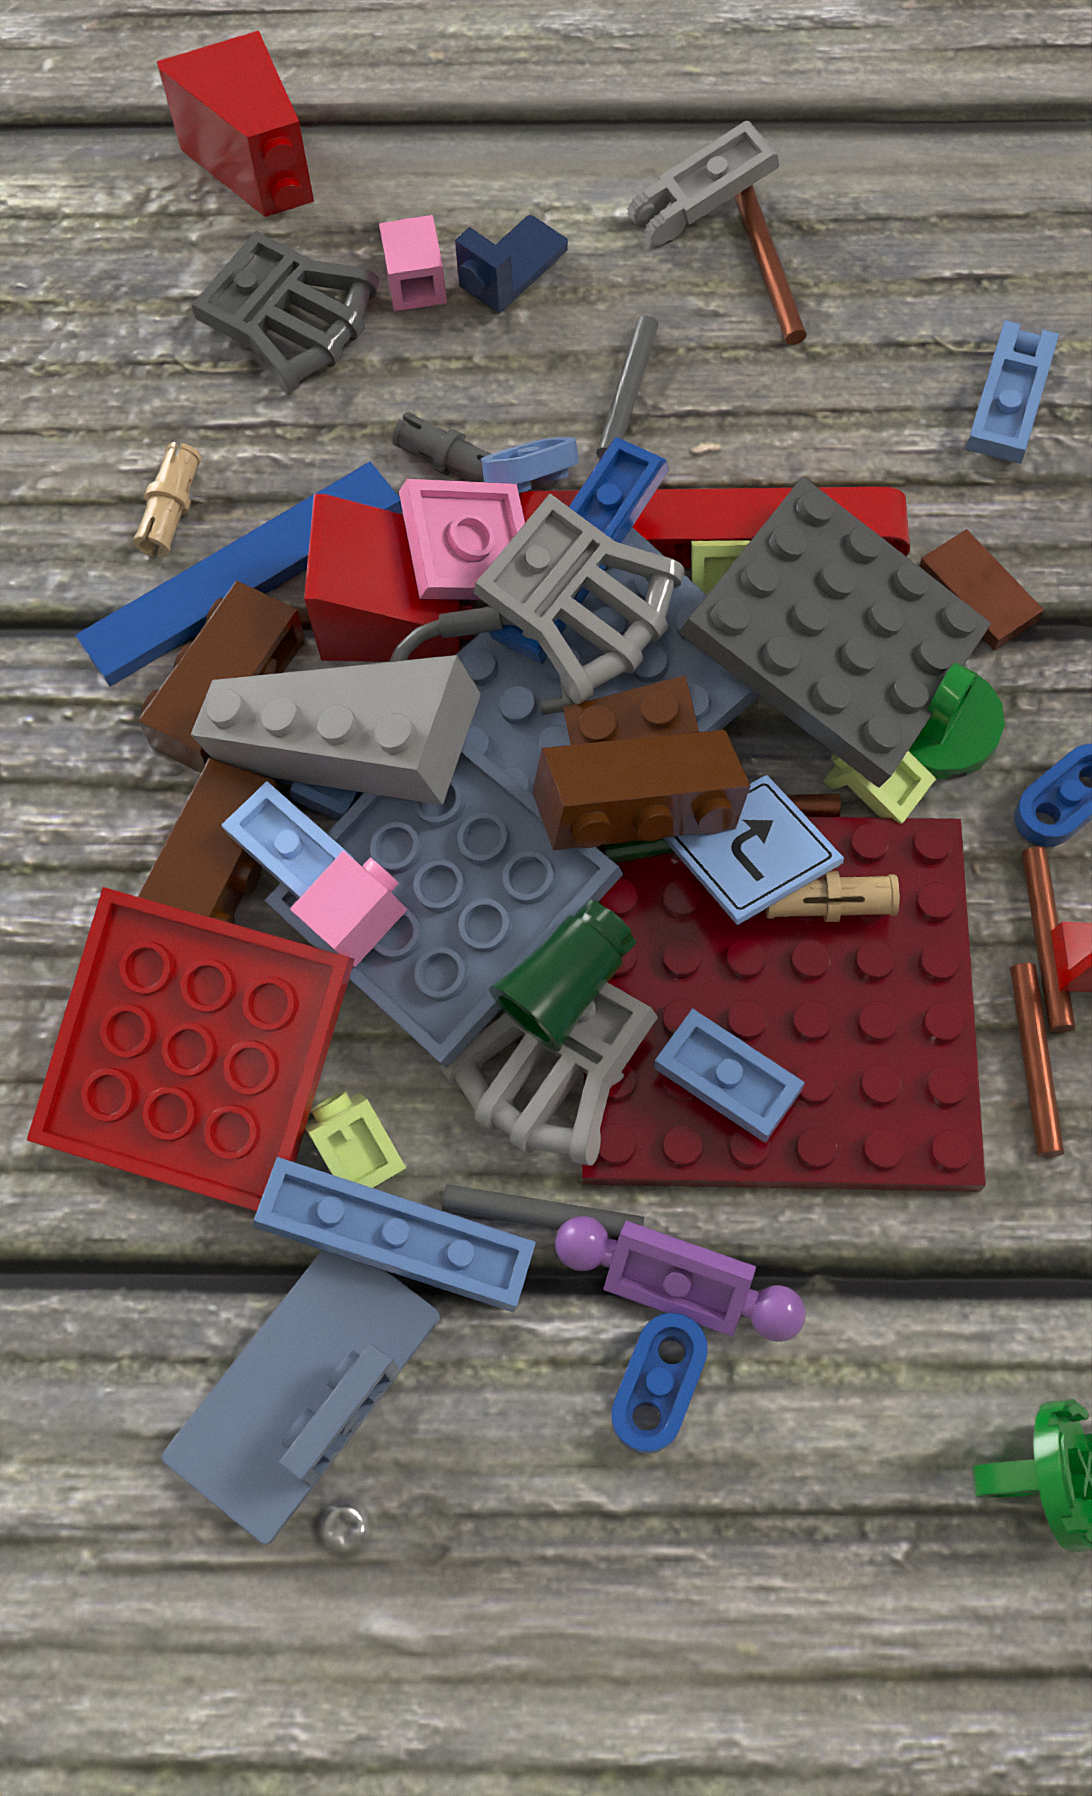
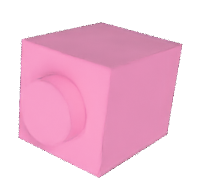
[379,215,447,312]
[290,850,408,967]

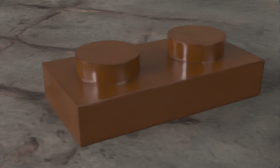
[563,676,699,745]

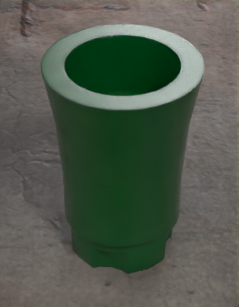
[489,899,637,1052]

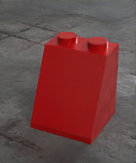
[156,30,314,217]
[304,494,474,662]

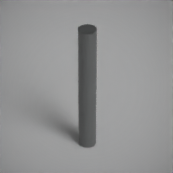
[596,315,659,459]
[442,1184,644,1240]

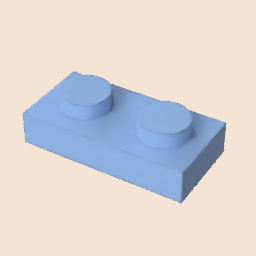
[221,781,355,899]

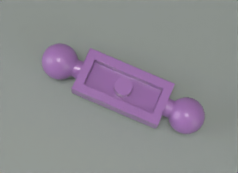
[555,1216,806,1342]

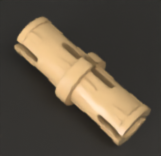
[133,442,202,558]
[765,871,900,922]

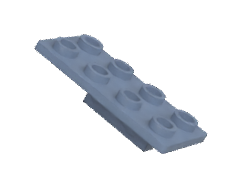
[161,1250,440,1545]

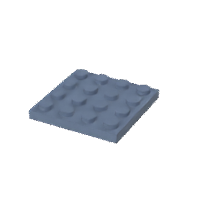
[264,740,623,1068]

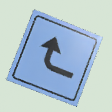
[663,775,844,925]

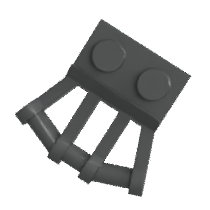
[191,231,379,394]

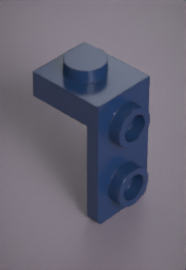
[455,215,568,314]

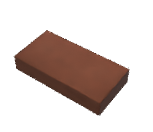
[919,529,1044,651]

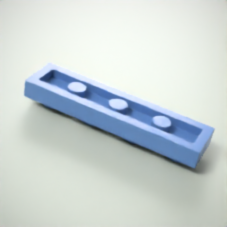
[253,1157,536,1312]

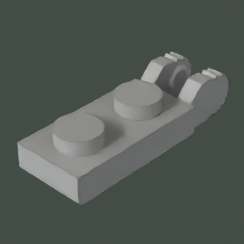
[627,121,779,247]

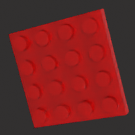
[26,887,355,1211]

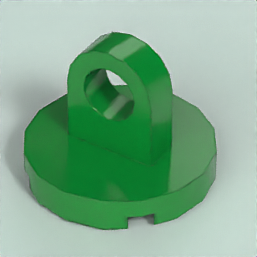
[908,662,1005,779]
[972,1399,1092,1553]

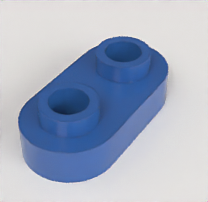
[1014,744,1092,847]
[611,1313,708,1454]

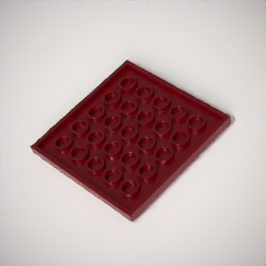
[582,817,986,1192]

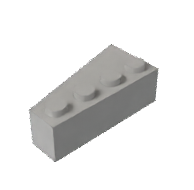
[191,655,481,805]

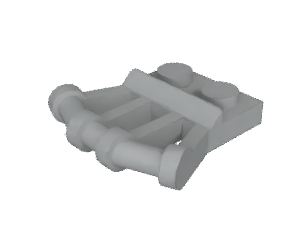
[473,494,684,704]
[441,983,658,1166]

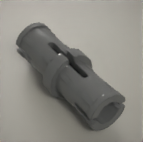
[392,412,492,482]

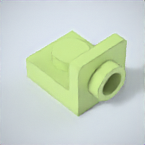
[823,751,936,824]
[305,1091,406,1188]

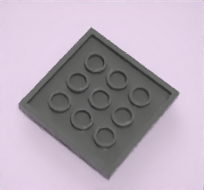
[679,476,991,788]

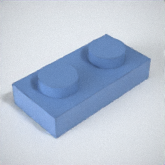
[654,1008,805,1143]

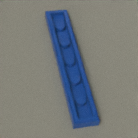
[75,461,403,687]

